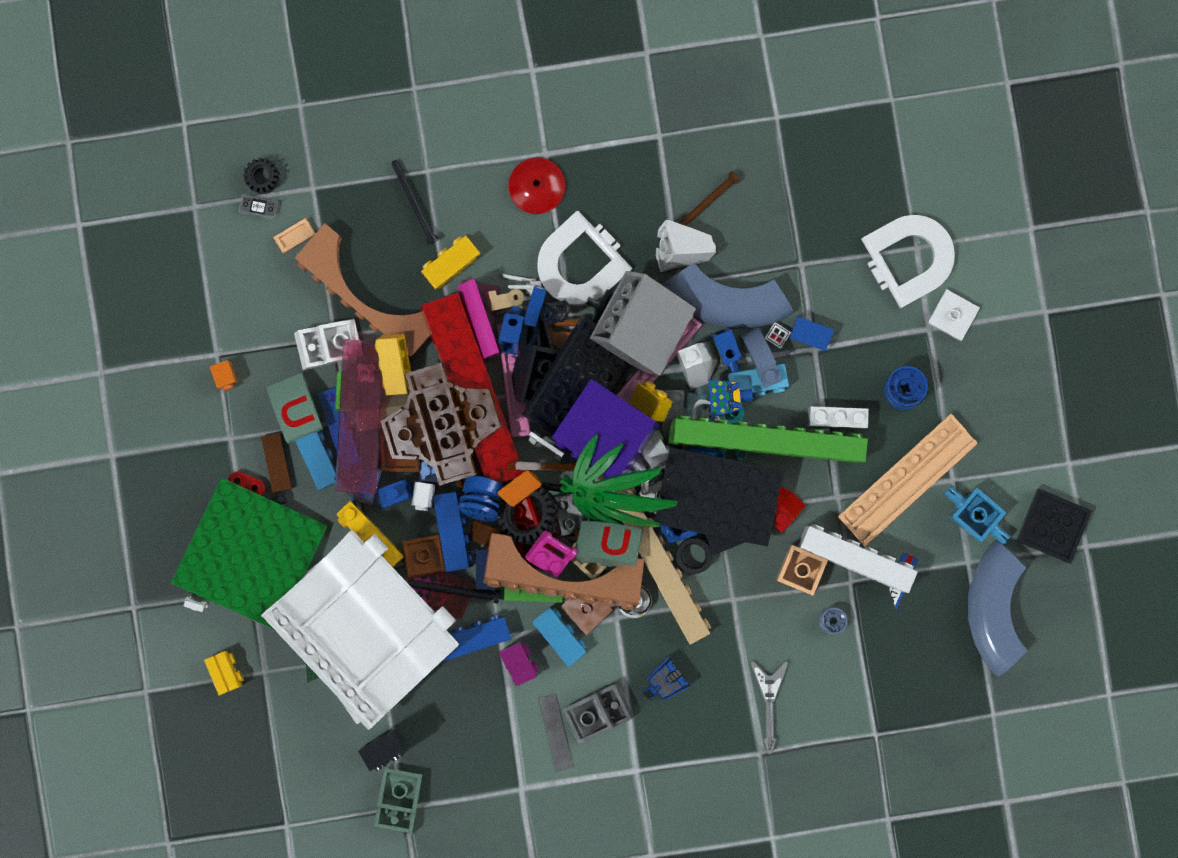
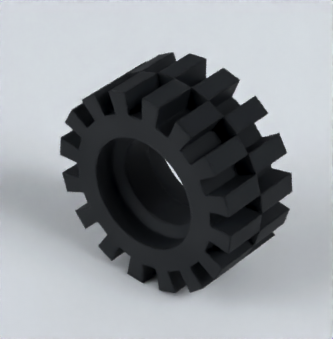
[243,158,280,194]

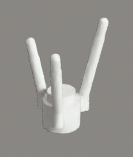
[502,274,542,301]

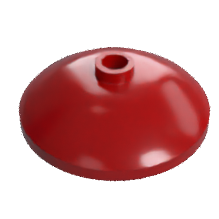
[508,157,565,215]

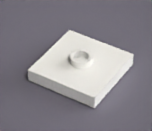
[927,289,980,342]

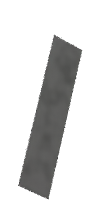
[539,694,573,771]

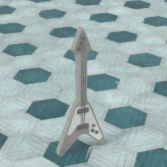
[750,661,788,754]

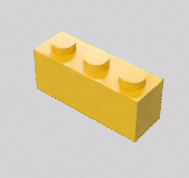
[421,236,481,291]
[375,333,411,395]

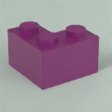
[499,641,539,686]

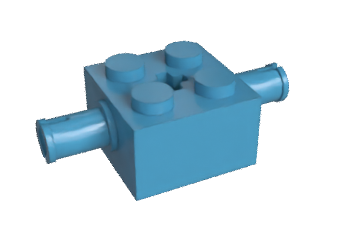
[943,485,1010,545]

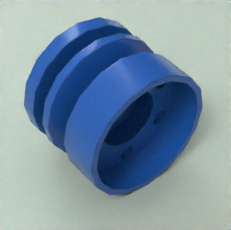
[884,366,928,410]
[457,476,504,521]

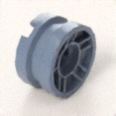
[819,608,848,634]

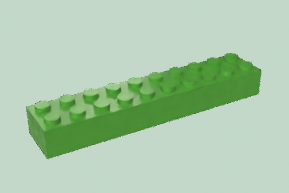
[668,416,868,463]

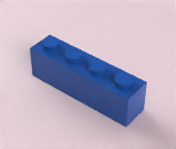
[433,492,473,572]
[441,614,512,662]

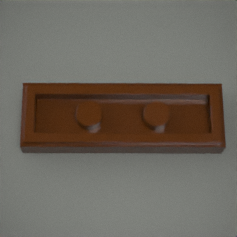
[261,432,292,493]

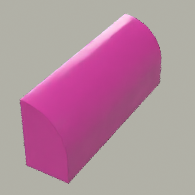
[457,279,500,361]

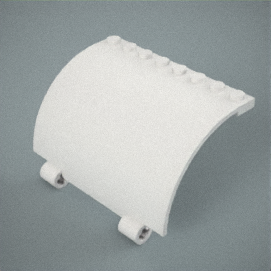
[261,530,460,730]

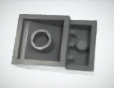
[562,682,634,744]

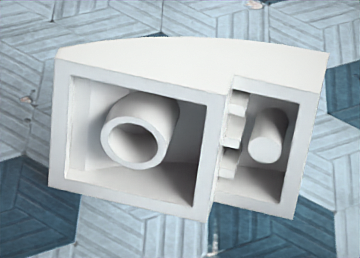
[294,319,363,370]

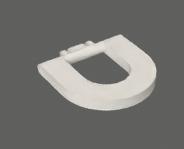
[537,211,633,306]
[861,215,955,308]

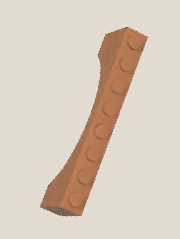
[295,223,431,359]
[483,533,644,610]

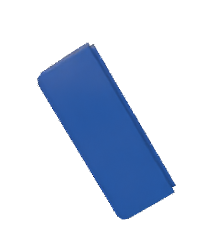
[523,285,546,327]

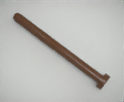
[679,171,740,226]

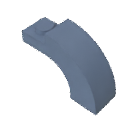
[739,328,782,388]

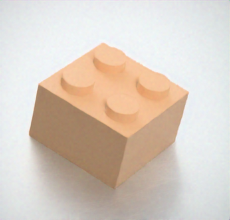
[776,545,828,596]

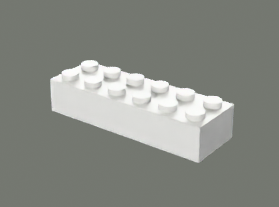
[797,524,917,593]

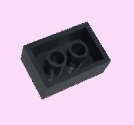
[358,726,409,772]

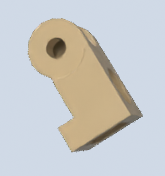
[485,289,524,312]

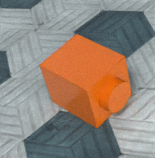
[210,360,238,391]

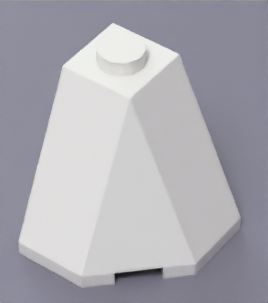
[656,220,716,272]
[676,341,719,390]

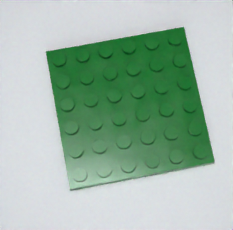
[171,477,327,630]

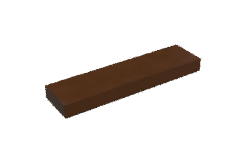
[507,462,576,472]

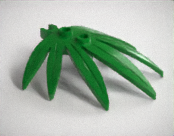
[560,434,678,527]

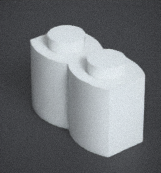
[412,482,435,511]

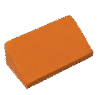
[498,470,542,507]

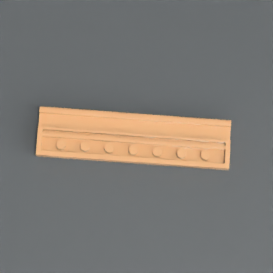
[837,414,978,547]

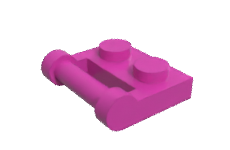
[525,531,577,578]

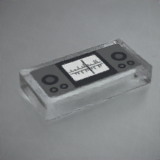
[238,194,280,220]

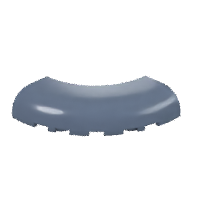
[662,263,793,329]
[968,541,1028,677]

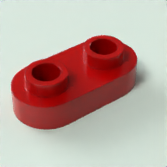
[228,472,266,496]

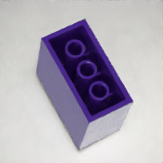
[552,379,660,478]

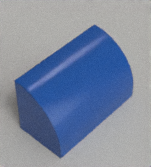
[790,316,834,351]

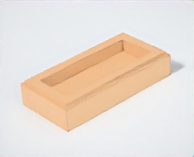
[273,218,315,254]

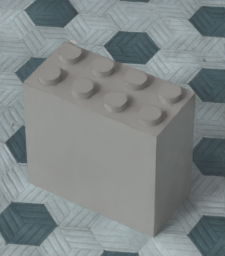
[590,271,696,376]

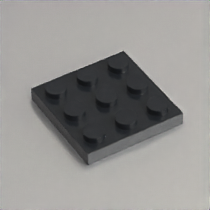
[1016,488,1092,564]

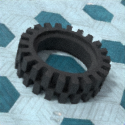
[498,487,559,545]

